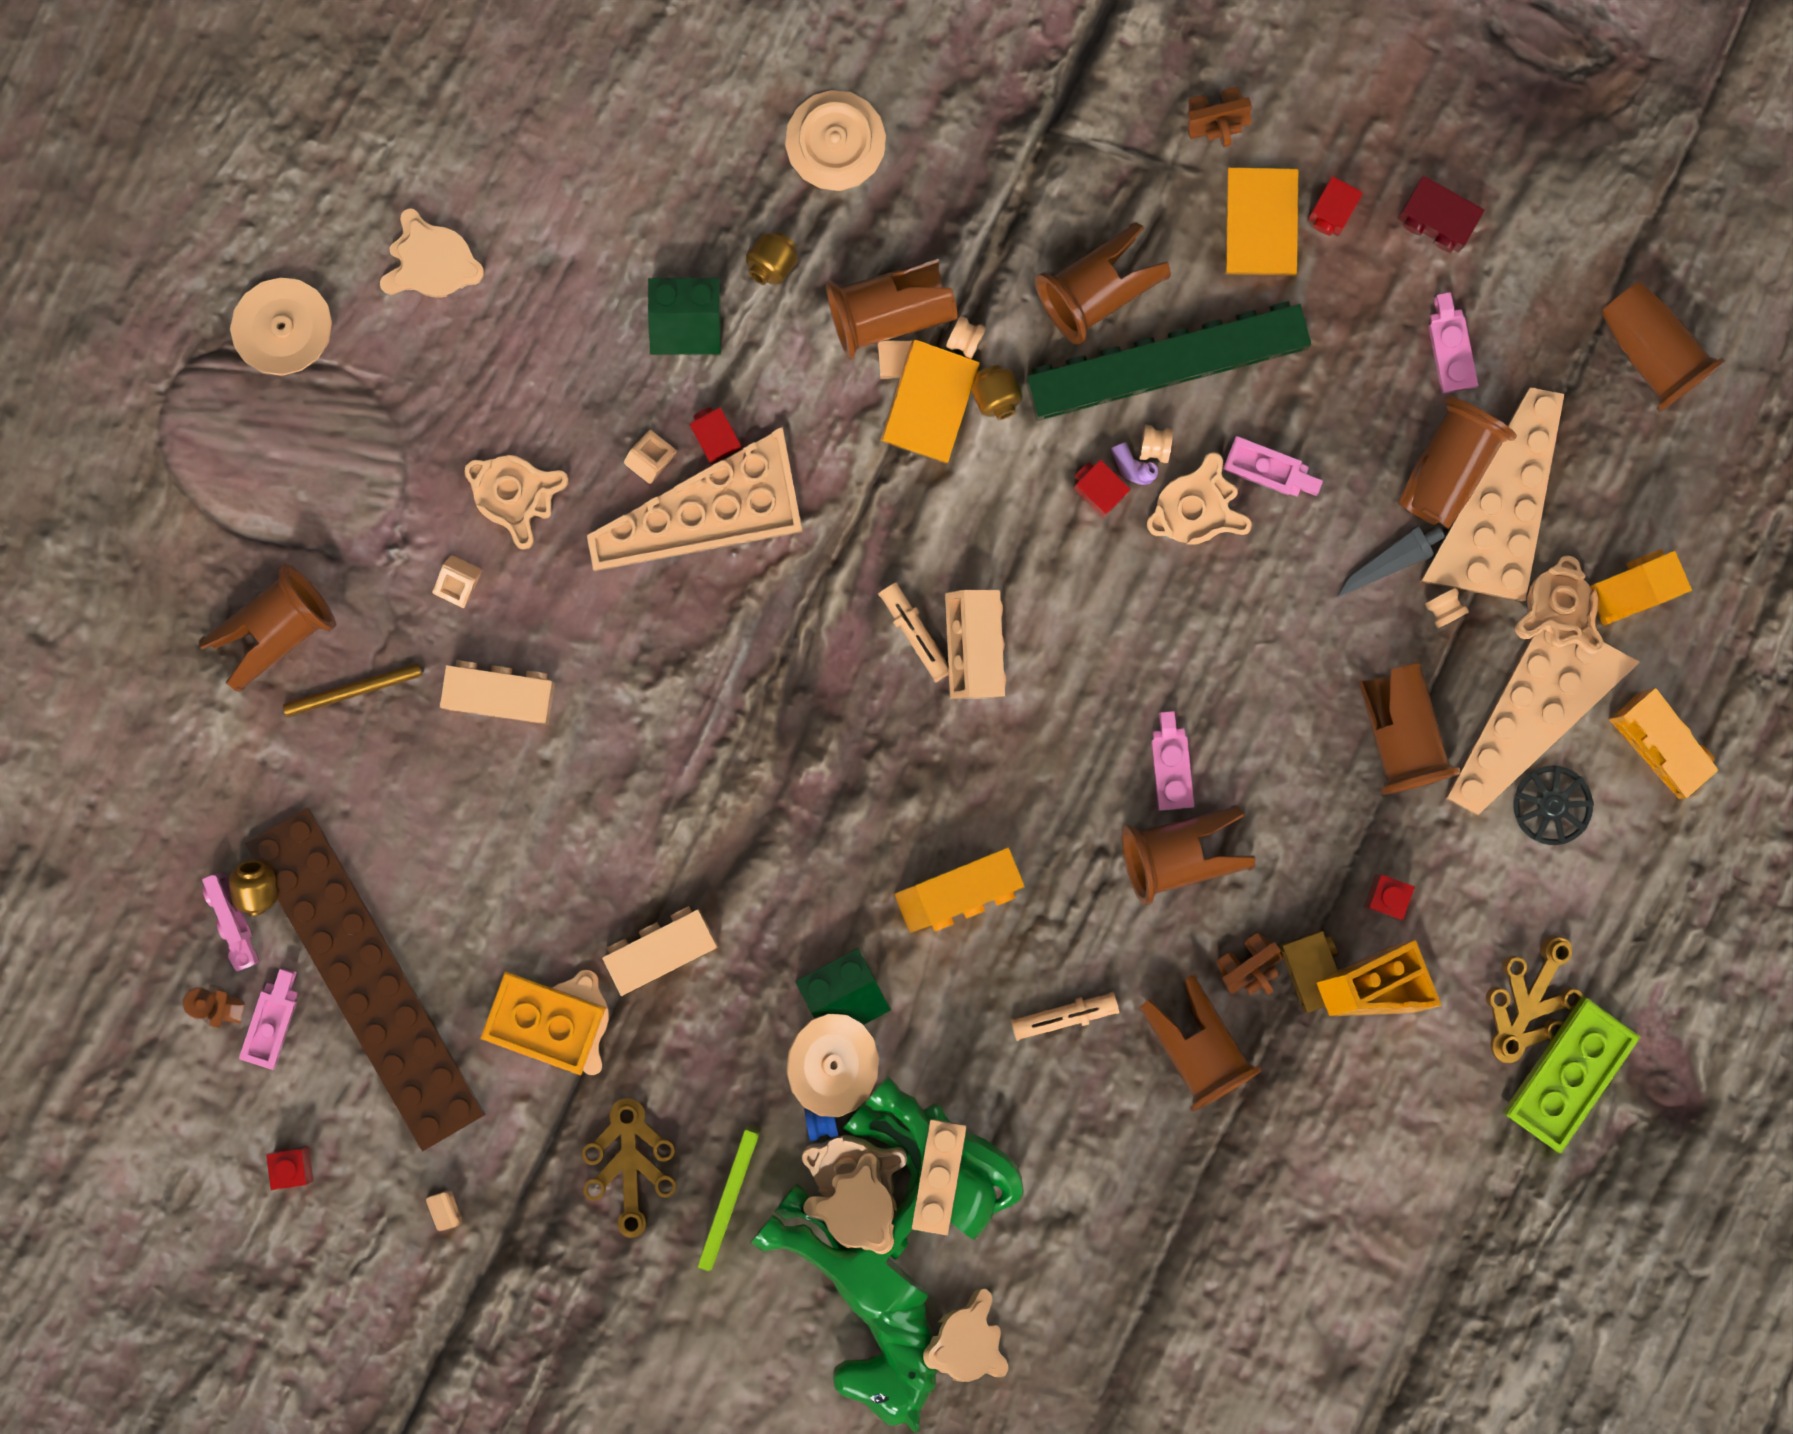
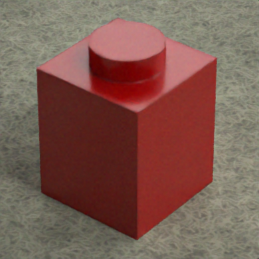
[1308,176,1363,236]
[689,407,742,465]
[1074,459,1131,518]
[1363,874,1415,920]
[266,1146,313,1190]

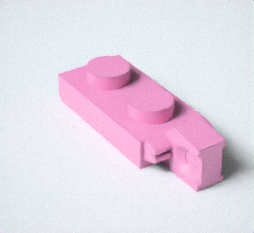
[1428,292,1478,394]
[1223,436,1323,497]
[1151,711,1194,811]
[202,872,259,972]
[239,968,298,1070]

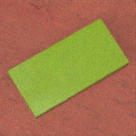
[1502,996,1641,1154]
[698,1125,760,1271]

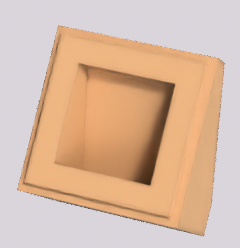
[878,341,912,379]
[624,429,677,484]
[432,555,482,608]
[426,1189,463,1231]

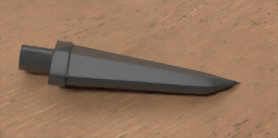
[1337,525,1445,598]

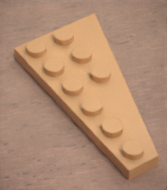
[1420,387,1564,602]
[587,427,802,571]
[1445,630,1640,815]

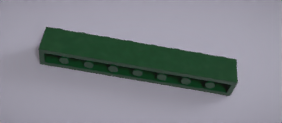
[1026,301,1312,422]

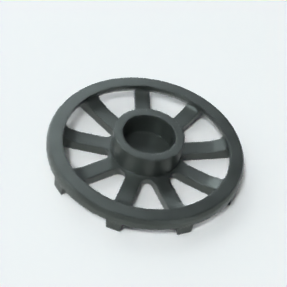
[1513,766,1594,845]

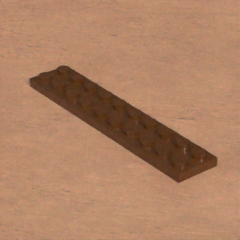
[245,808,486,1152]

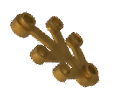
[1485,935,1583,1063]
[582,1098,677,1238]

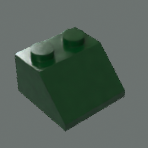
[648,278,721,355]
[795,947,891,1025]

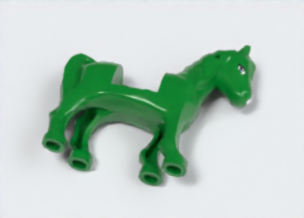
[750,1076,1024,1433]

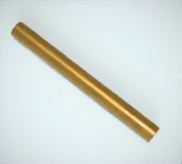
[283,663,423,717]

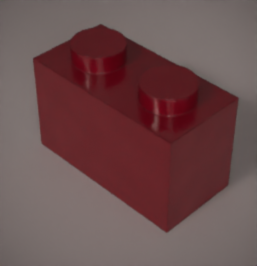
[1397,176,1485,253]

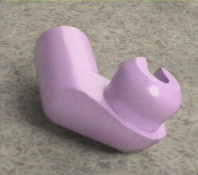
[1111,442,1158,485]

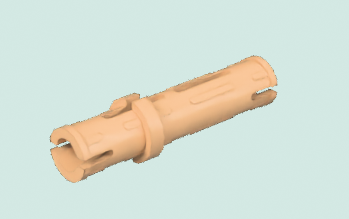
[878,582,949,683]
[1011,992,1119,1041]

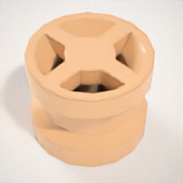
[946,315,986,359]
[1139,424,1173,463]
[1425,587,1469,629]

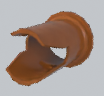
[1035,222,1171,345]
[826,258,958,360]
[1602,281,1725,412]
[1398,395,1517,528]
[198,563,336,692]
[1359,663,1461,795]
[1121,805,1256,906]
[1138,974,1263,1112]

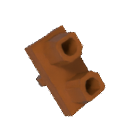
[1188,87,1252,147]
[1217,932,1283,996]
[183,985,245,1028]

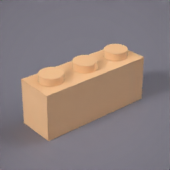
[945,590,1006,699]
[440,660,555,725]
[602,906,718,996]
[912,1119,967,1235]

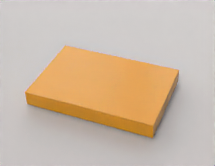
[1225,168,1298,276]
[880,339,980,463]
[480,971,606,1076]

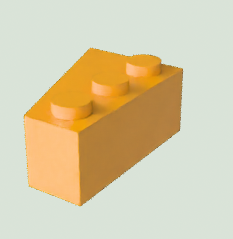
[1590,548,1692,626]
[1608,688,1718,799]
[894,847,1025,933]
[1316,940,1442,1016]

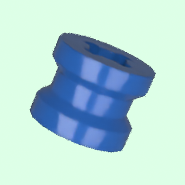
[804,1108,838,1142]

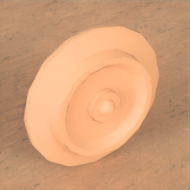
[785,90,886,191]
[230,277,333,376]
[787,1014,879,1117]

